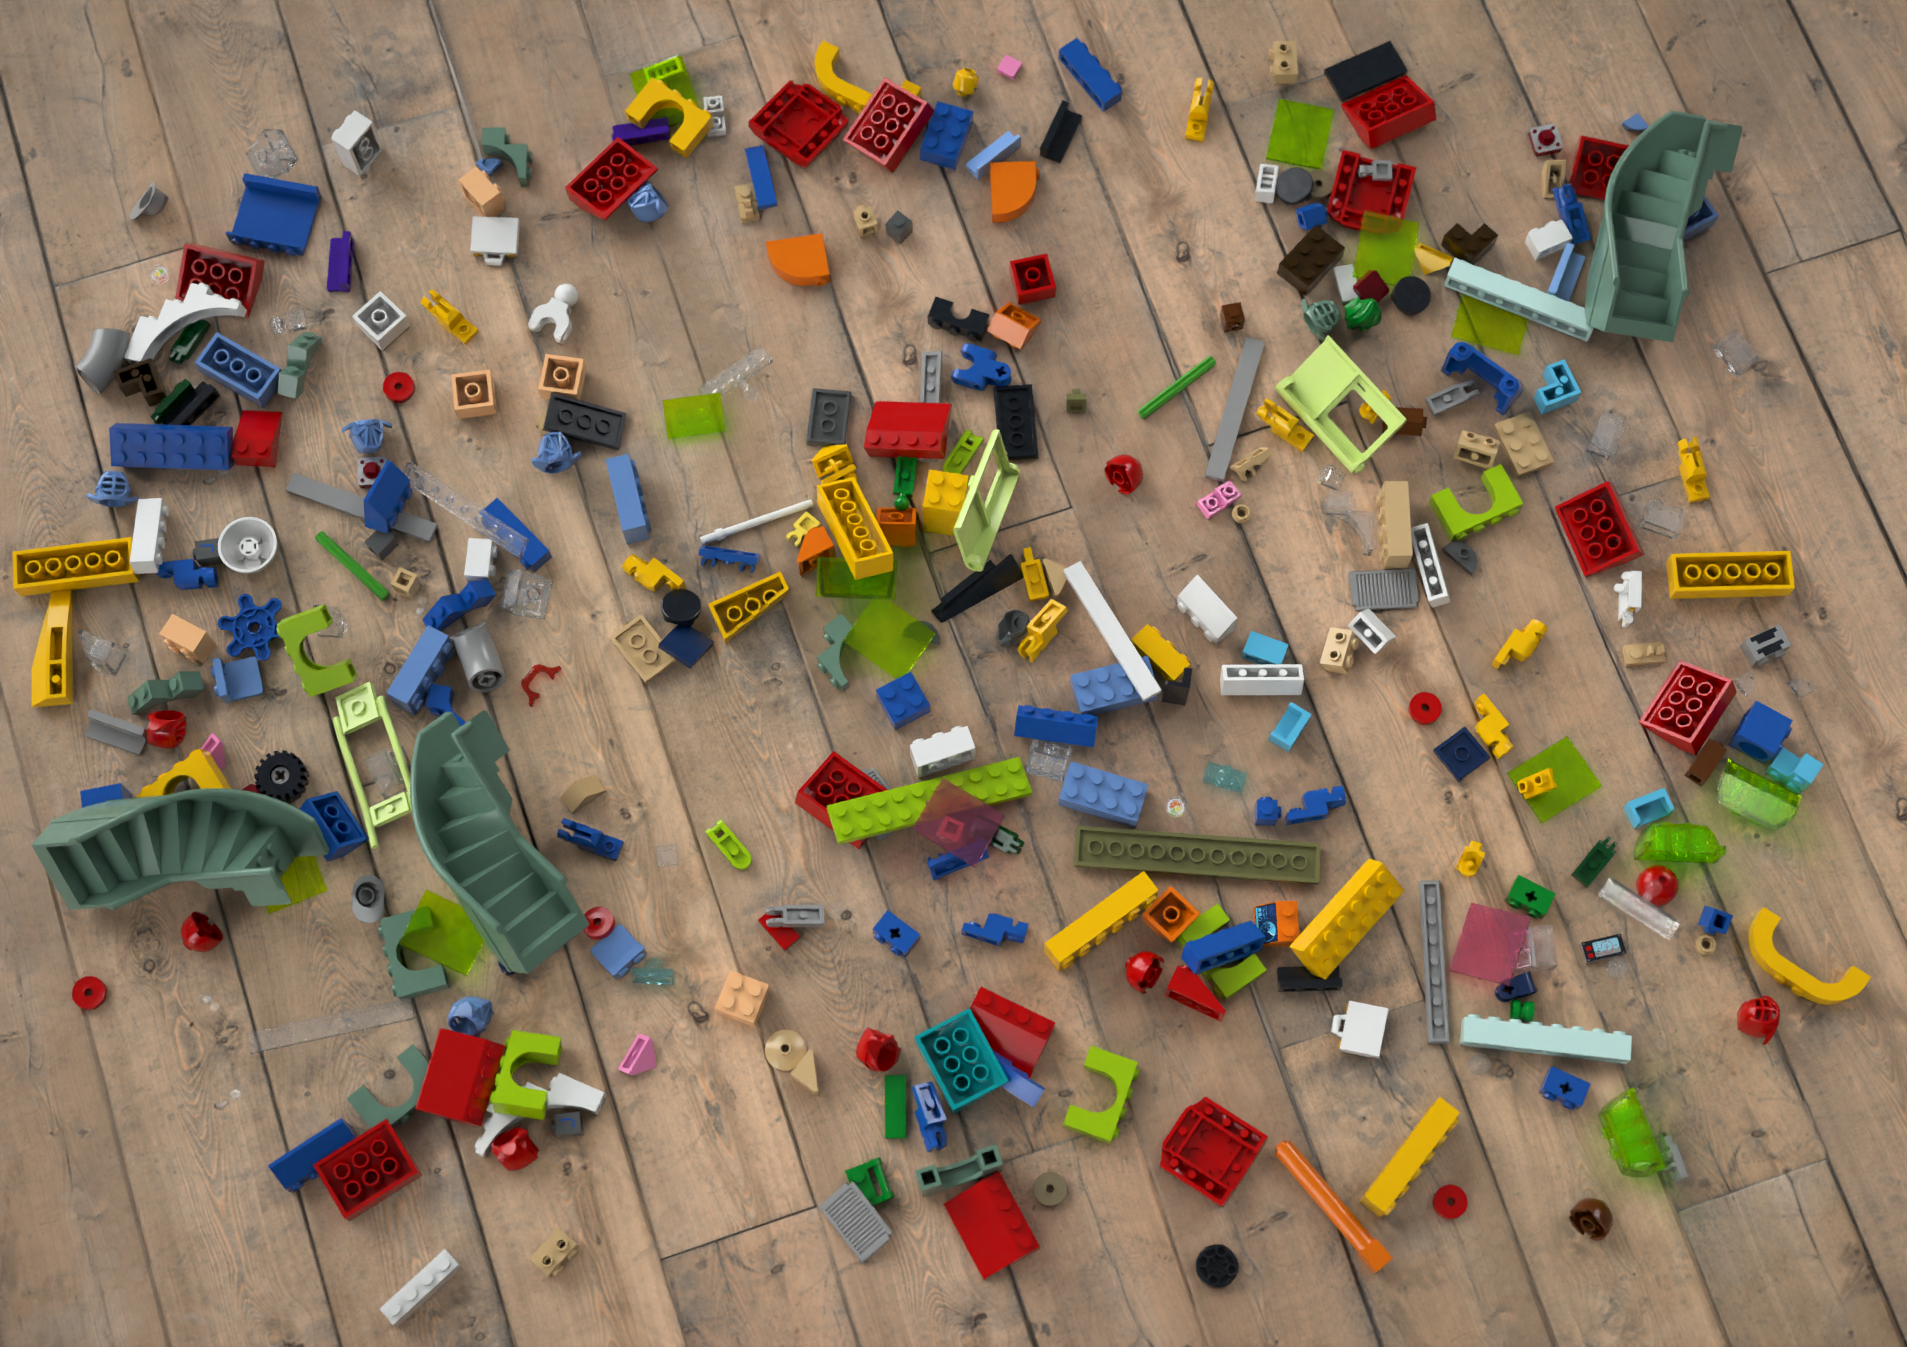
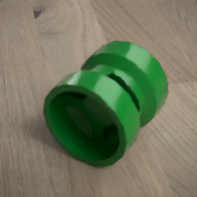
[1510,1000,1535,1022]

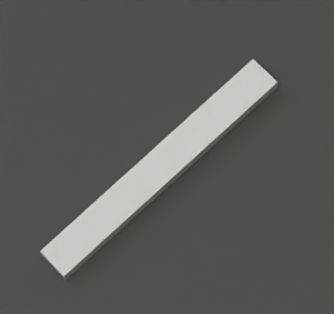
[1063,561,1161,701]

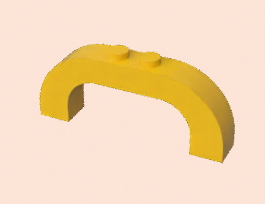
[815,40,922,114]
[1748,907,1871,1005]

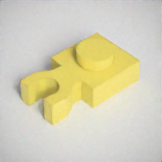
[786,511,821,548]

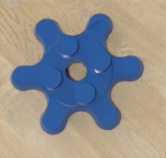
[218,594,283,661]

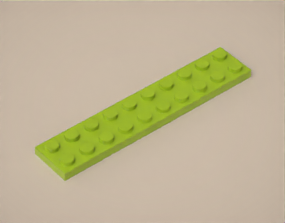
[827,757,1032,845]

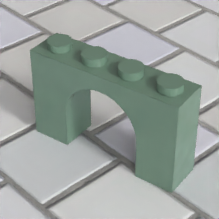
[378,906,450,1001]
[347,1044,429,1130]
[915,1144,1003,1198]

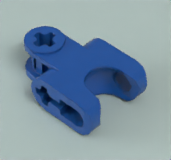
[951,343,1011,391]

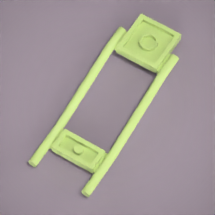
[332,681,412,849]

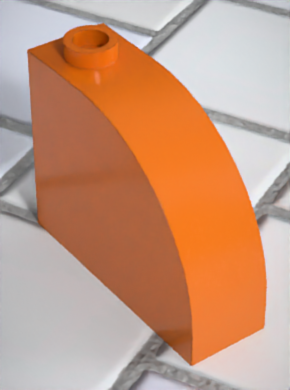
[990,161,1040,223]
[766,233,830,286]

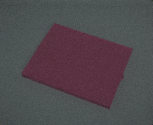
[912,778,1005,868]
[1449,903,1531,986]

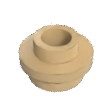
[1232,504,1252,524]
[1695,935,1717,955]

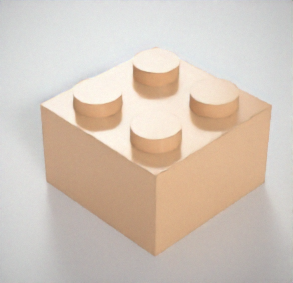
[459,166,506,217]
[538,354,587,400]
[451,369,497,419]
[159,614,216,664]
[715,970,770,1027]

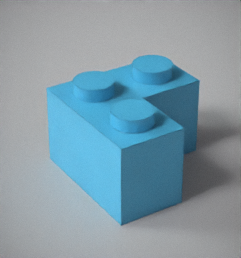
[1533,359,1581,415]
[1765,747,1824,794]

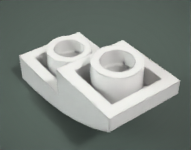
[704,96,726,137]

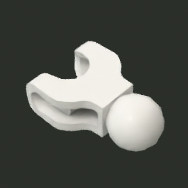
[528,283,578,344]

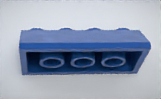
[268,1118,357,1192]

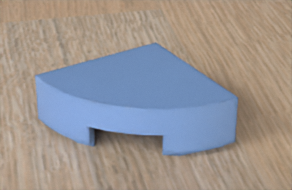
[1622,113,1649,132]
[476,158,503,177]

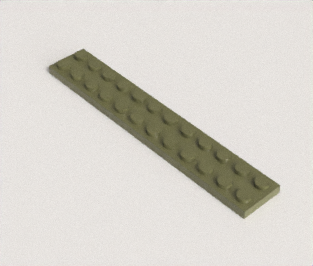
[1074,826,1321,885]

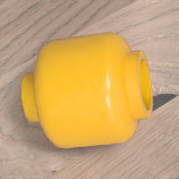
[952,67,979,97]

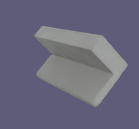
[85,709,148,755]

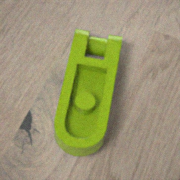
[943,429,984,474]
[705,819,752,871]

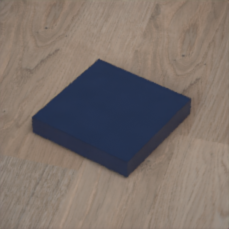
[658,625,714,669]
[1433,727,1491,782]

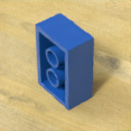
[920,101,973,170]

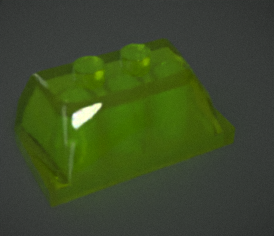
[816,557,897,601]
[1717,759,1802,831]
[1634,822,1726,864]
[1598,1087,1666,1177]

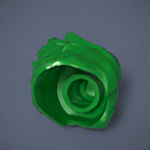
[1344,297,1382,332]

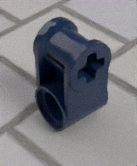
[1495,972,1538,1002]

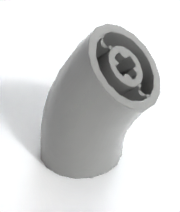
[74,328,130,395]
[451,622,506,692]

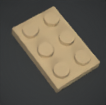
[1493,411,1554,477]
[609,614,678,684]

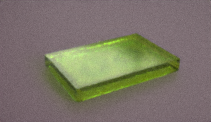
[662,392,726,439]

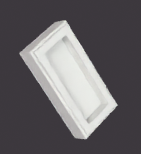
[1333,264,1358,304]

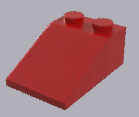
[231,410,282,467]
[1164,965,1226,1022]

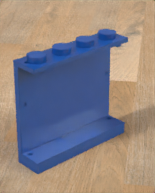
[226,173,321,256]

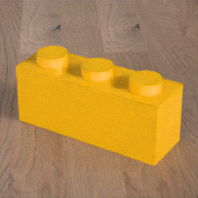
[1131,624,1191,682]

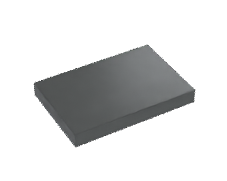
[806,388,851,446]

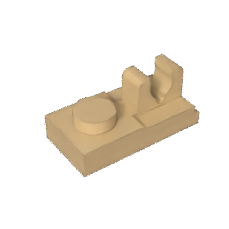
[734,183,760,223]
[1230,447,1272,481]
[1622,642,1666,666]

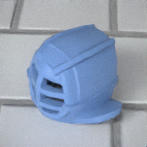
[627,181,669,222]
[341,419,392,454]
[532,431,581,474]
[86,471,139,507]
[448,996,494,1038]

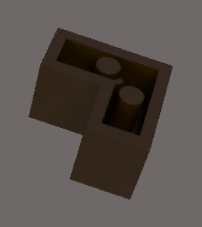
[1441,223,1498,265]
[114,358,167,407]

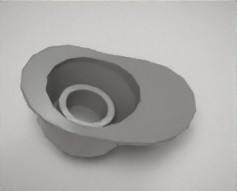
[129,181,168,220]
[352,875,385,923]

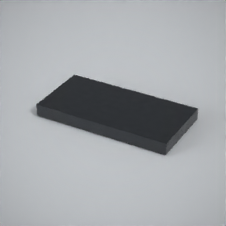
[1324,41,1408,102]
[993,384,1038,461]
[543,392,627,451]

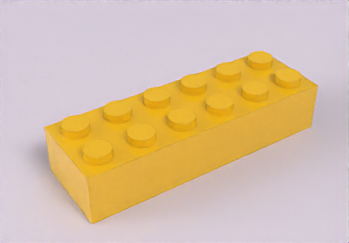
[817,477,893,580]
[12,537,140,596]
[1666,551,1795,599]
[1289,859,1404,979]
[1043,871,1159,971]
[1359,1097,1460,1218]

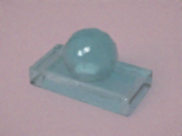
[1202,761,1247,793]
[631,957,675,985]

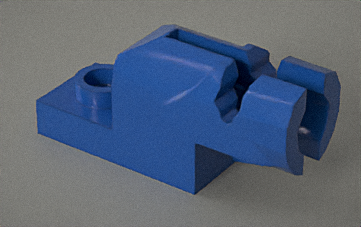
[1552,183,1591,245]
[156,559,218,590]
[1285,786,1346,825]
[557,818,624,861]
[961,913,1029,947]
[912,1081,948,1153]

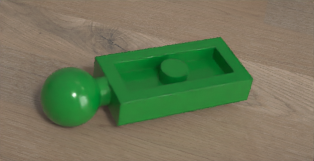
[893,456,917,511]

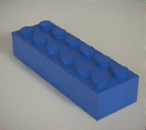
[109,423,234,470]

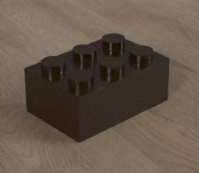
[1277,225,1345,296]

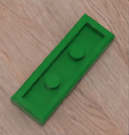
[885,1075,906,1139]

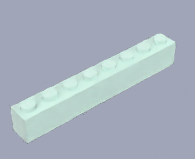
[1443,258,1594,342]
[1460,1014,1632,1064]

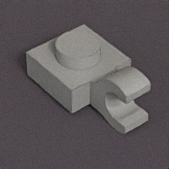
[1358,160,1392,181]

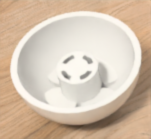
[218,517,278,574]

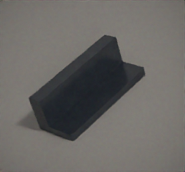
[1040,100,1082,163]
[163,381,220,425]
[1162,667,1192,706]
[1277,966,1343,992]

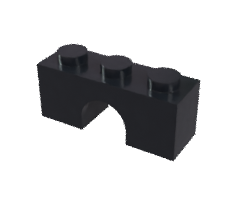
[928,297,990,342]

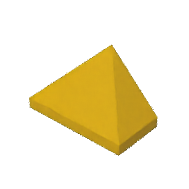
[1414,242,1454,275]
[811,444,854,478]

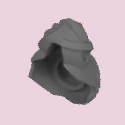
[995,609,1030,647]

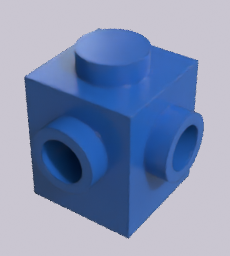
[1295,202,1328,230]
[1255,797,1281,826]
[1697,906,1733,935]

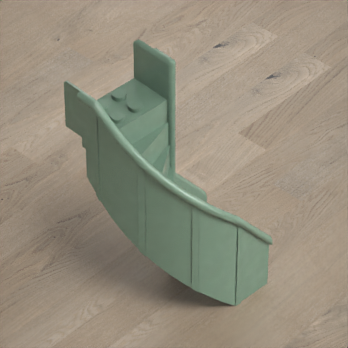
[1585,110,1743,342]
[410,711,589,974]
[31,788,330,910]

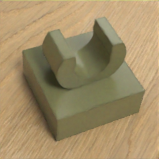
[1066,389,1087,413]

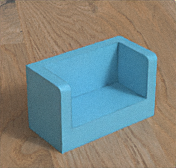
[1241,631,1289,665]
[1268,702,1312,752]
[1623,788,1675,829]

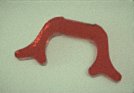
[521,664,561,707]

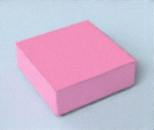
[997,55,1022,80]

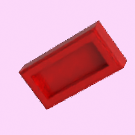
[758,913,800,951]

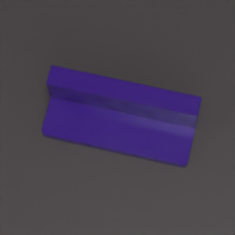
[612,117,671,146]
[327,231,354,292]

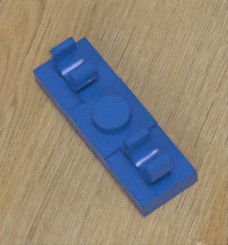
[699,545,761,573]
[927,837,990,880]

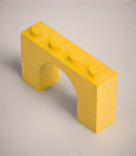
[625,78,714,159]
[136,749,231,798]

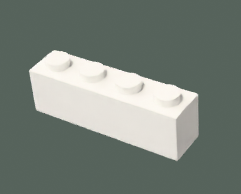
[130,498,169,574]
[1411,523,1451,608]
[1220,664,1304,695]
[380,1249,463,1327]

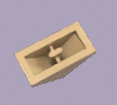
[1541,160,1566,198]
[1042,558,1068,601]
[561,775,606,814]
[791,1050,819,1095]

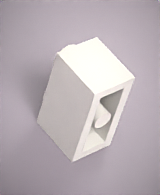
[1525,219,1573,261]
[464,538,498,583]
[1348,608,1396,654]

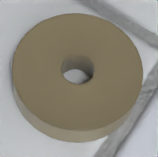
[1309,170,1334,200]
[1033,1172,1067,1207]

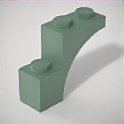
[482,127,533,187]
[277,332,322,399]
[817,613,855,692]
[128,671,205,715]

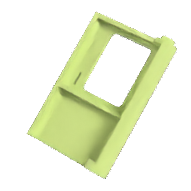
[1274,335,1407,474]
[953,430,1021,572]

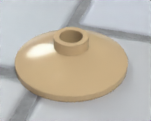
[765,1029,807,1071]

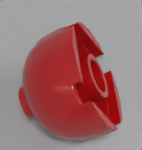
[1104,454,1143,495]
[1636,865,1679,907]
[180,911,223,953]
[1125,951,1164,994]

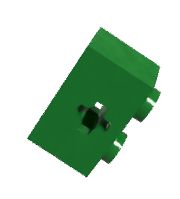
[1505,875,1556,919]

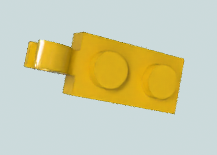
[1020,547,1049,602]

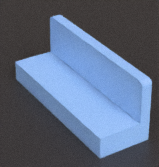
[966,131,1021,180]
[1547,242,1585,302]

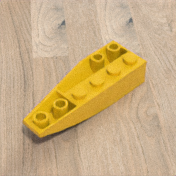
[32,590,73,708]

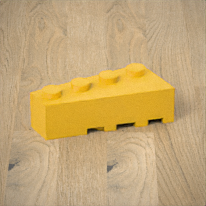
[708,571,789,644]

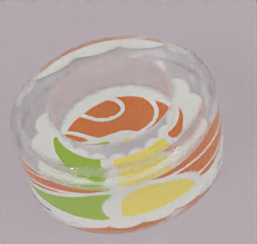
[149,264,170,285]
[1165,796,1186,818]

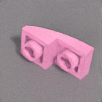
[1196,481,1242,520]

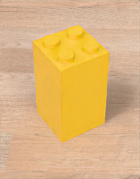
[923,469,969,536]

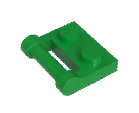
[845,1157,895,1206]

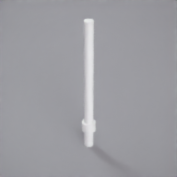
[700,499,813,544]

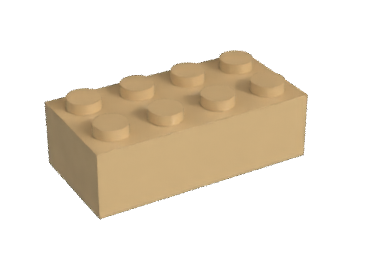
[1376,481,1413,569]

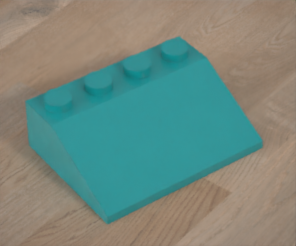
[914,1008,1009,1114]

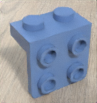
[211,657,264,703]
[591,924,647,980]

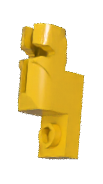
[1185,78,1214,142]
[420,289,479,345]
[1256,398,1314,452]
[1677,437,1710,503]
[622,554,686,592]
[1017,599,1068,662]
[1491,619,1548,670]
[1475,693,1514,760]

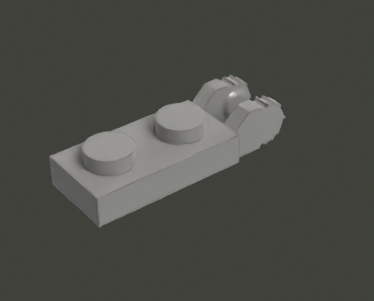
[1425,379,1481,417]
[765,905,824,927]

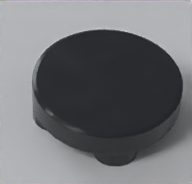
[1275,167,1314,205]
[1391,276,1431,316]
[661,589,701,626]
[1195,1244,1238,1288]

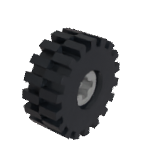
[254,750,309,803]

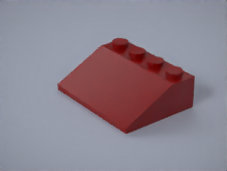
[1341,75,1437,150]
[843,77,935,174]
[1569,135,1630,200]
[565,137,658,221]
[175,243,265,318]
[864,401,952,459]
[1555,481,1645,577]
[1639,660,1737,755]
[795,751,887,849]
[970,986,1056,1079]
[415,1028,505,1127]
[313,1119,422,1222]
[944,1171,1040,1280]

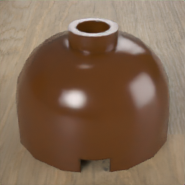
[1569,1198,1613,1241]

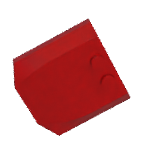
[748,80,848,167]
[1327,149,1417,236]
[1160,1097,1268,1208]

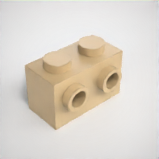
[1269,41,1298,84]
[1453,430,1500,469]
[1320,627,1359,674]
[529,1227,579,1278]

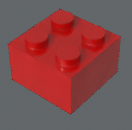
[1009,253,1056,305]

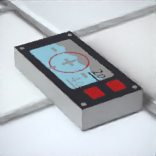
[1580,934,1626,964]

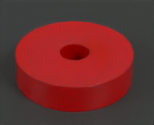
[383,372,415,403]
[1408,692,1442,725]
[583,906,615,940]
[72,976,107,1010]
[1433,1184,1468,1220]

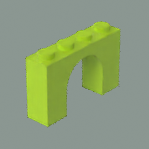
[1429,464,1524,542]
[277,604,358,697]
[1176,904,1267,1002]
[490,1030,563,1120]
[1063,1046,1140,1144]

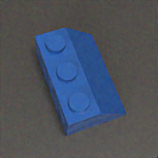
[363,460,413,533]
[299,791,369,862]

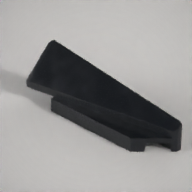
[931,554,1023,623]

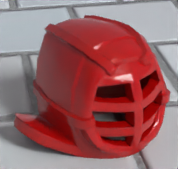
[147,710,187,749]
[1737,996,1780,1045]
[856,1027,902,1072]
[491,1126,539,1171]

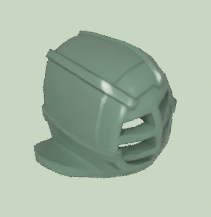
[1301,299,1341,342]

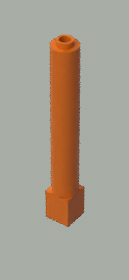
[1275,1140,1393,1274]

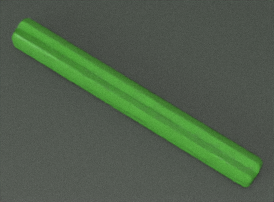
[1138,356,1216,419]
[315,531,390,601]

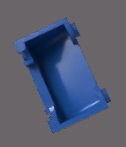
[1441,342,1523,416]

